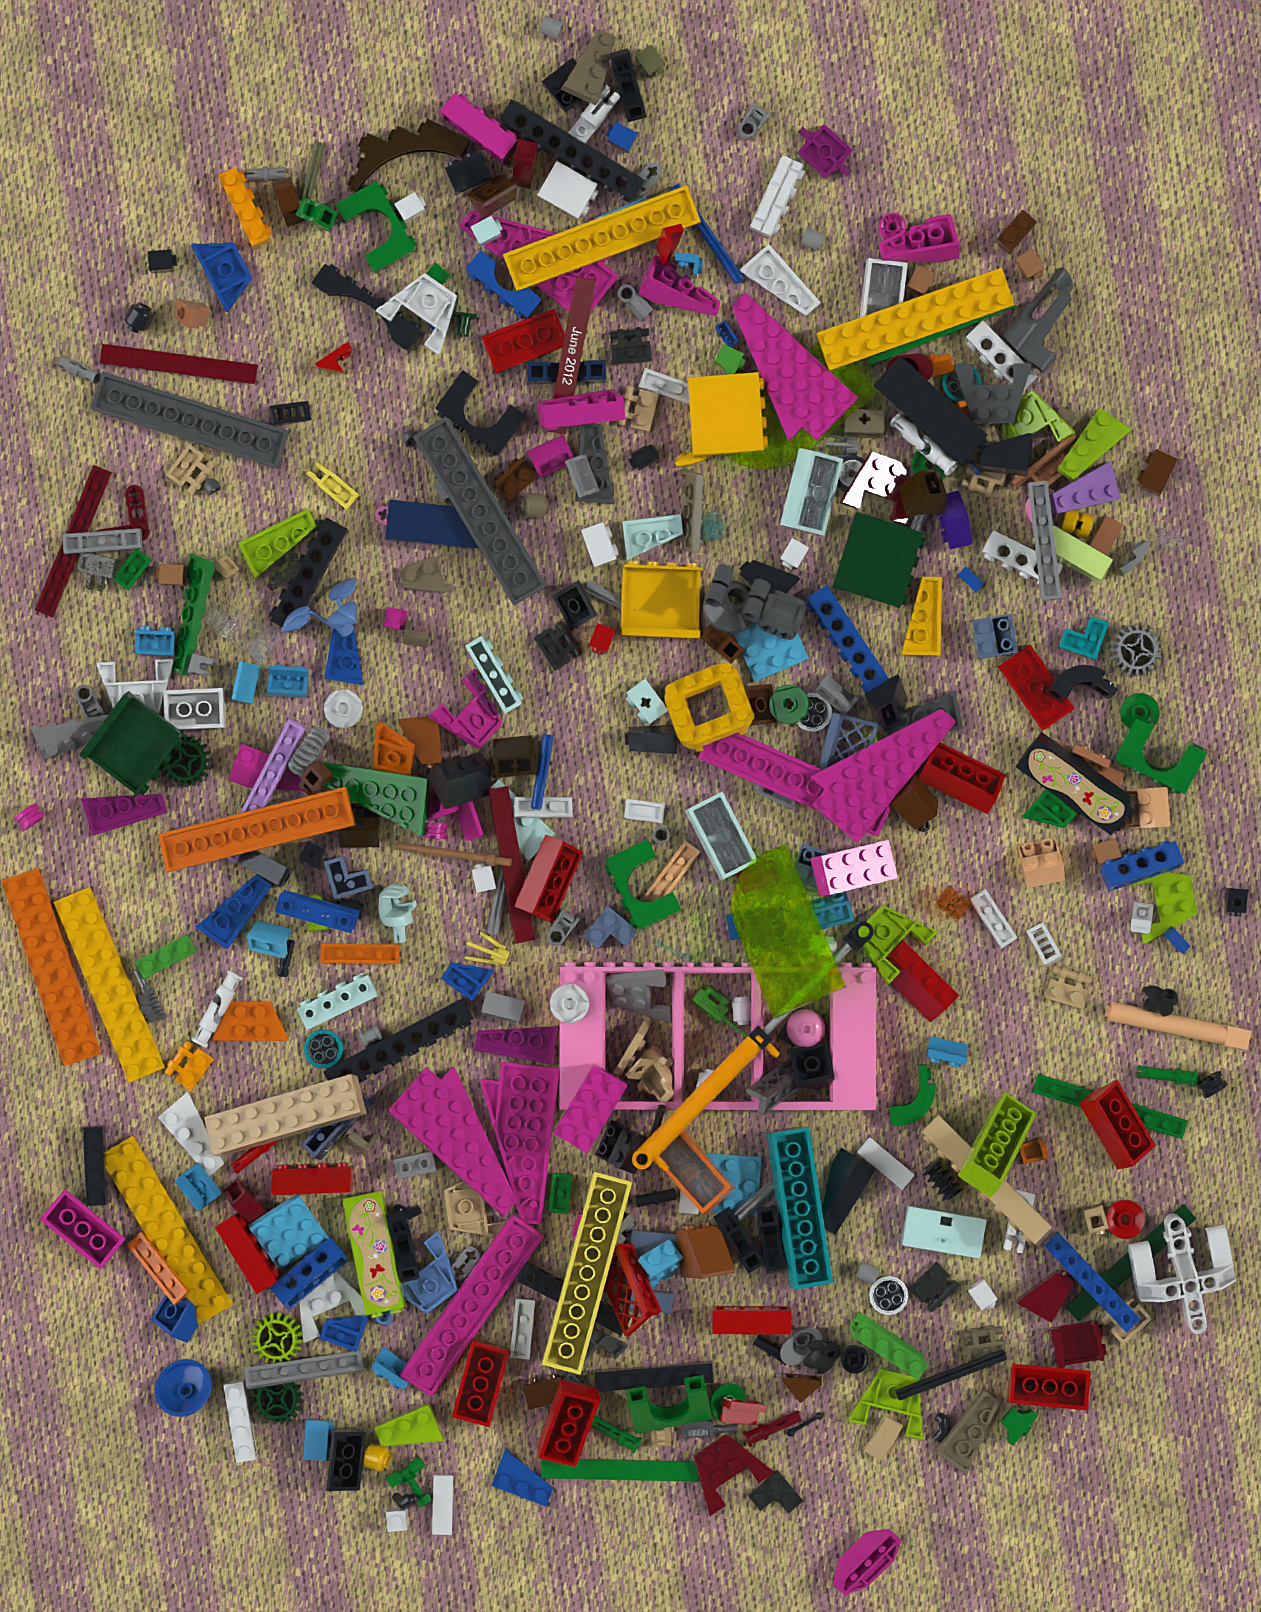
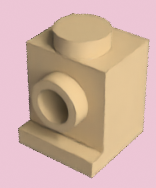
[1082,1204,1109,1236]

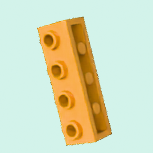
[218,167,272,249]

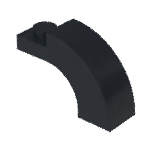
[713,1206,765,1273]
[756,1206,786,1274]

